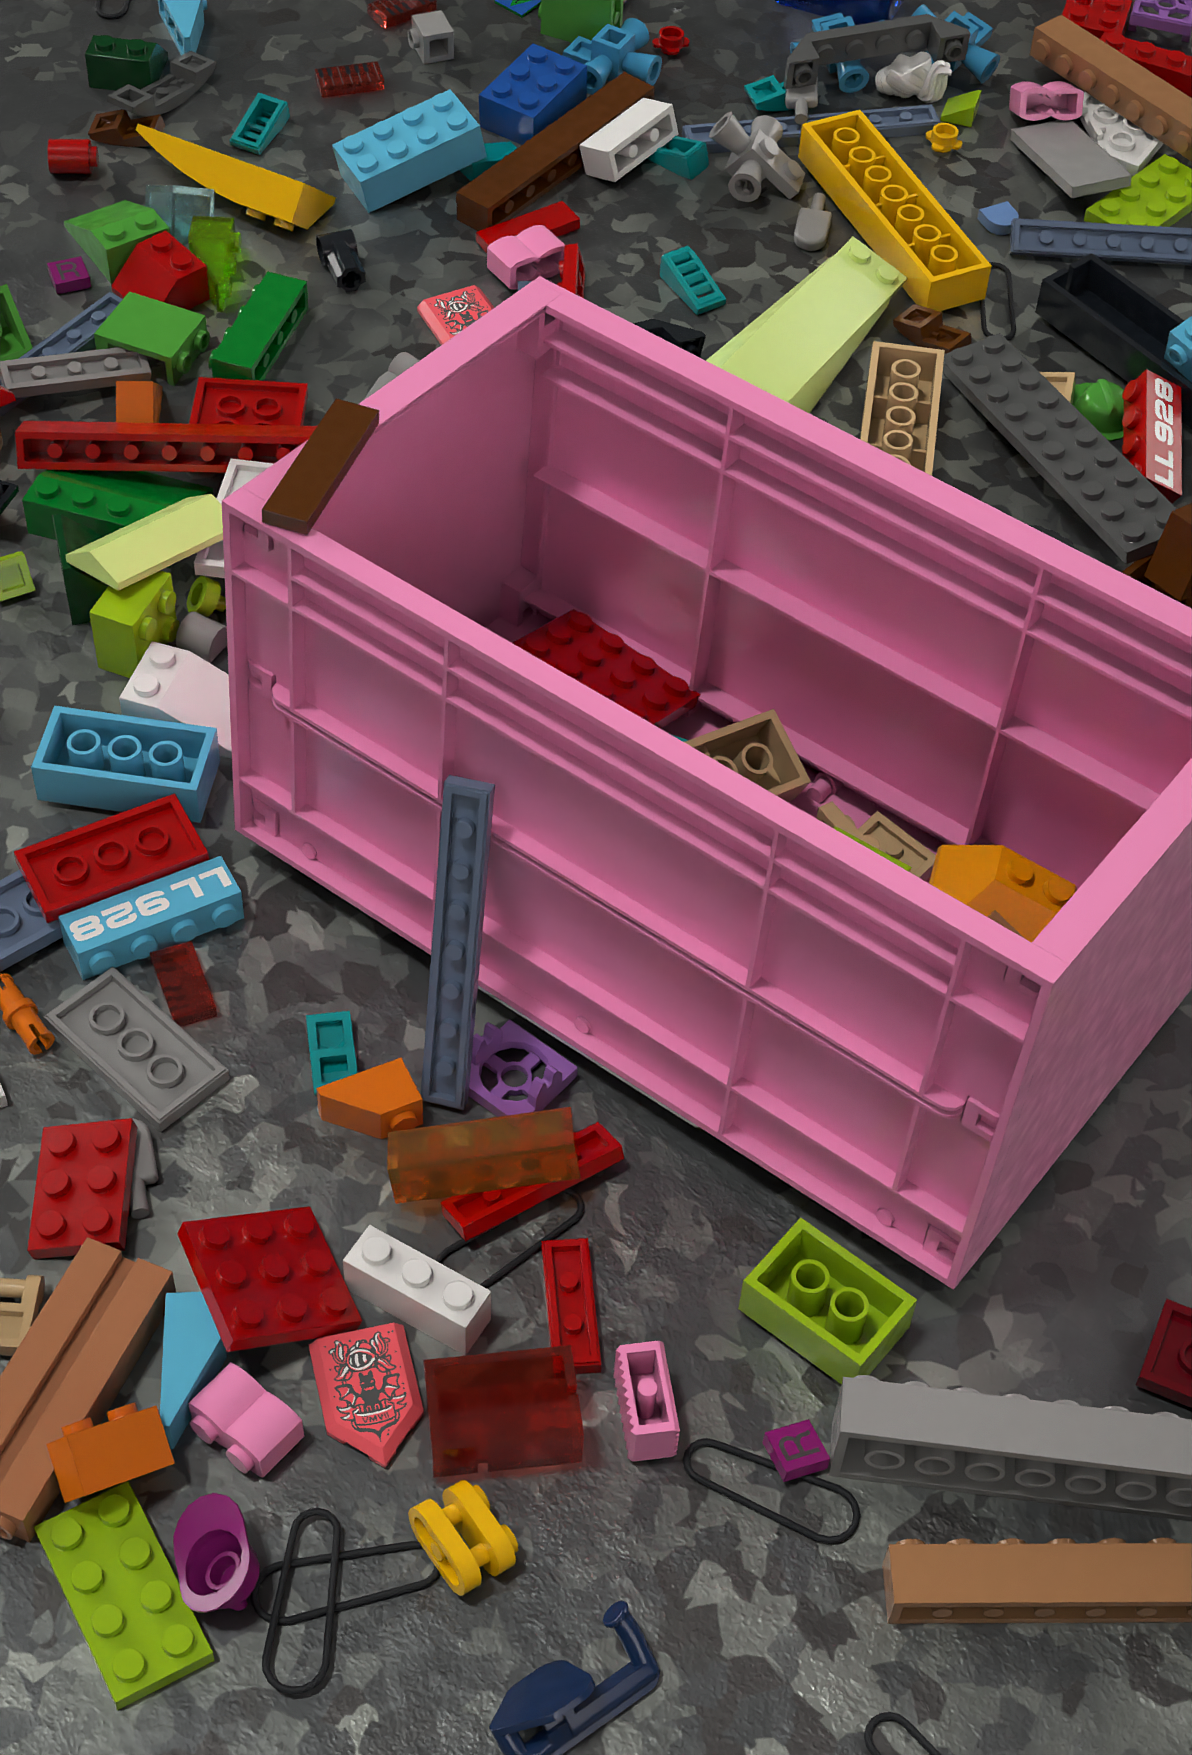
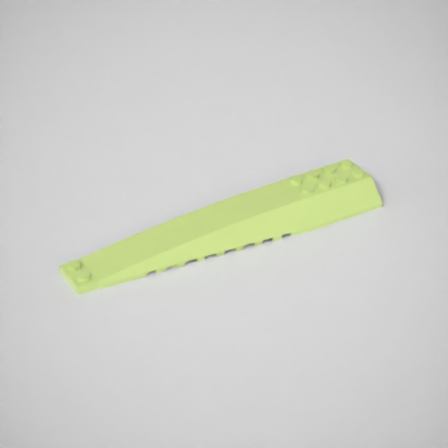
[706,236,907,414]

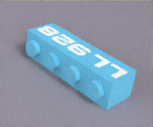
[58,856,244,980]

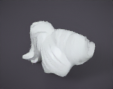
[875,52,952,103]

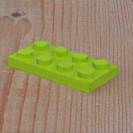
[1084,154,1192,227]
[34,1481,215,1711]

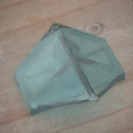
[145,185,215,246]

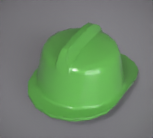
[1072,379,1124,442]

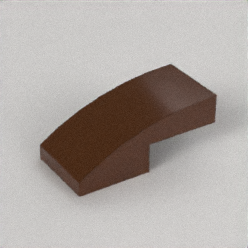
[88,109,165,147]
[893,304,972,354]

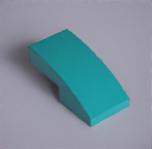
[744,75,792,111]
[306,1011,358,1096]

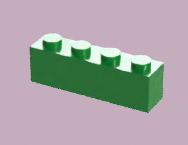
[208,271,309,381]

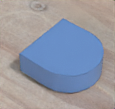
[977,201,1019,235]

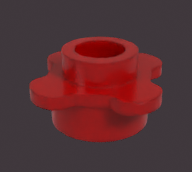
[652,26,690,55]

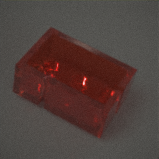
[423,1345,584,1478]

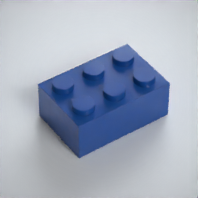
[479,43,587,145]

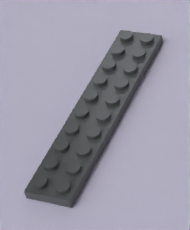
[943,333,1177,564]

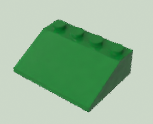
[22,470,214,569]

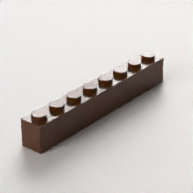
[456,72,655,231]

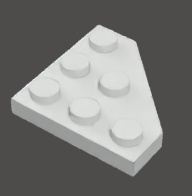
[1079,92,1164,176]

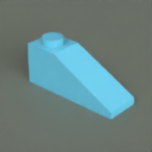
[158,0,208,55]
[160,1292,227,1449]

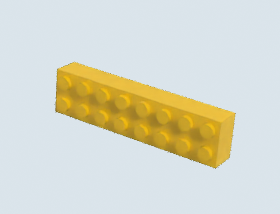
[798,110,992,311]

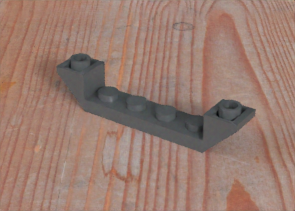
[784,14,971,89]

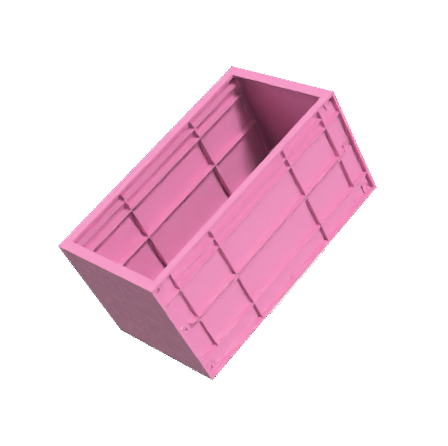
[222,276,1192,1290]

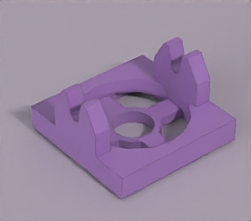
[1128,0,1192,42]
[469,1019,578,1133]

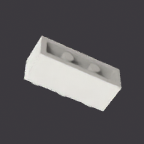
[579,98,679,182]
[343,1225,491,1356]

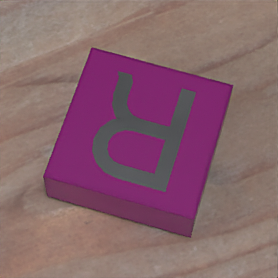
[47,256,91,294]
[762,1419,831,1482]

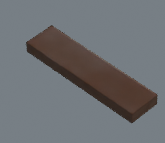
[262,398,379,535]

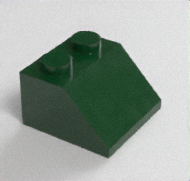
[85,35,168,91]
[52,514,109,625]

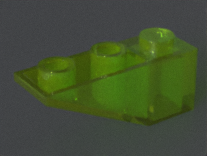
[188,215,242,312]

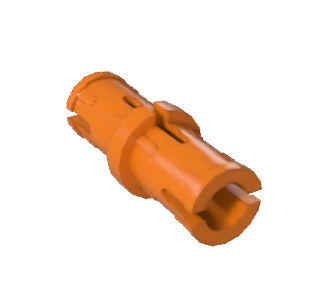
[0,973,55,1055]

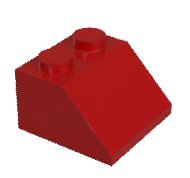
[111,231,210,310]

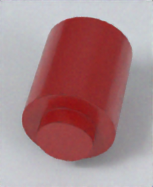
[47,139,99,174]

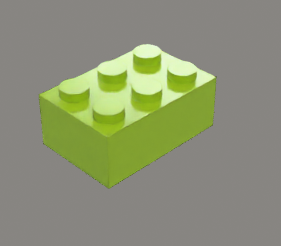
[738,1217,917,1384]

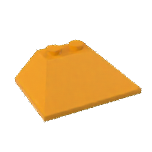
[929,845,1077,943]

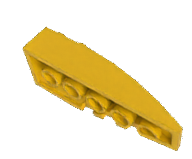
[136,124,336,232]

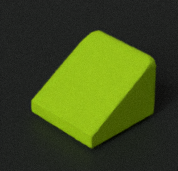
[940,90,981,127]

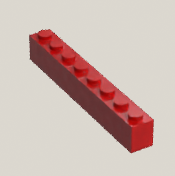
[15,421,317,473]

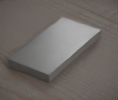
[1010,120,1132,198]
[43,967,230,1132]

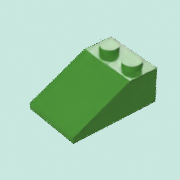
[64,200,170,283]

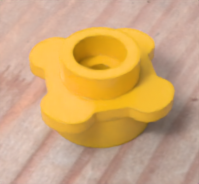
[925,123,962,153]

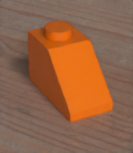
[116,381,163,423]
[316,1058,423,1139]

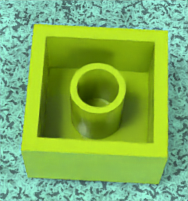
[89,570,180,678]

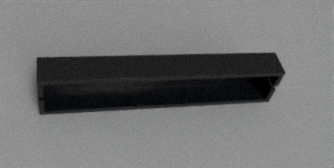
[1035,253,1192,430]

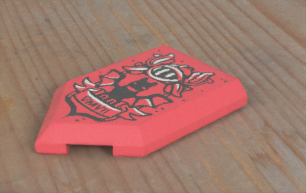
[417,285,494,345]
[308,1322,424,1469]

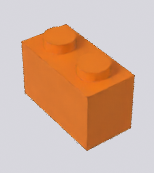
[46,1402,175,1503]

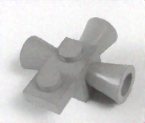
[709,111,806,202]

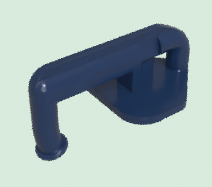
[489,1601,660,1755]

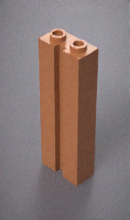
[0,1237,176,1543]

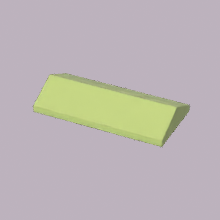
[65,494,223,591]

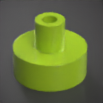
[187,576,226,617]

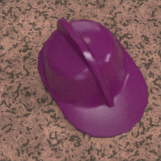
[173,1493,260,1613]

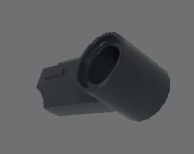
[316,229,366,293]

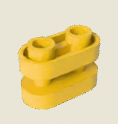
[408,1480,518,1596]

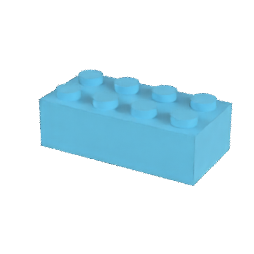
[332,89,487,213]
[31,705,220,823]

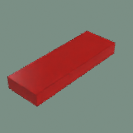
[476,201,580,253]
[541,1238,601,1376]

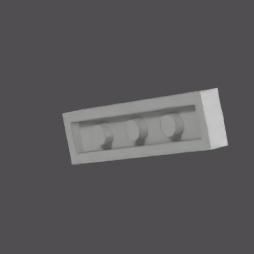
[0,347,151,398]

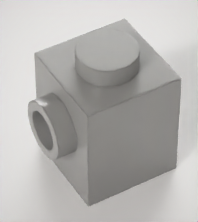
[408,10,454,64]

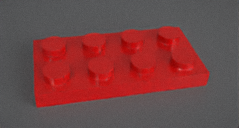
[14,793,209,923]

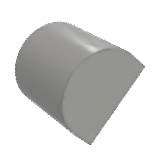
[176,612,227,663]

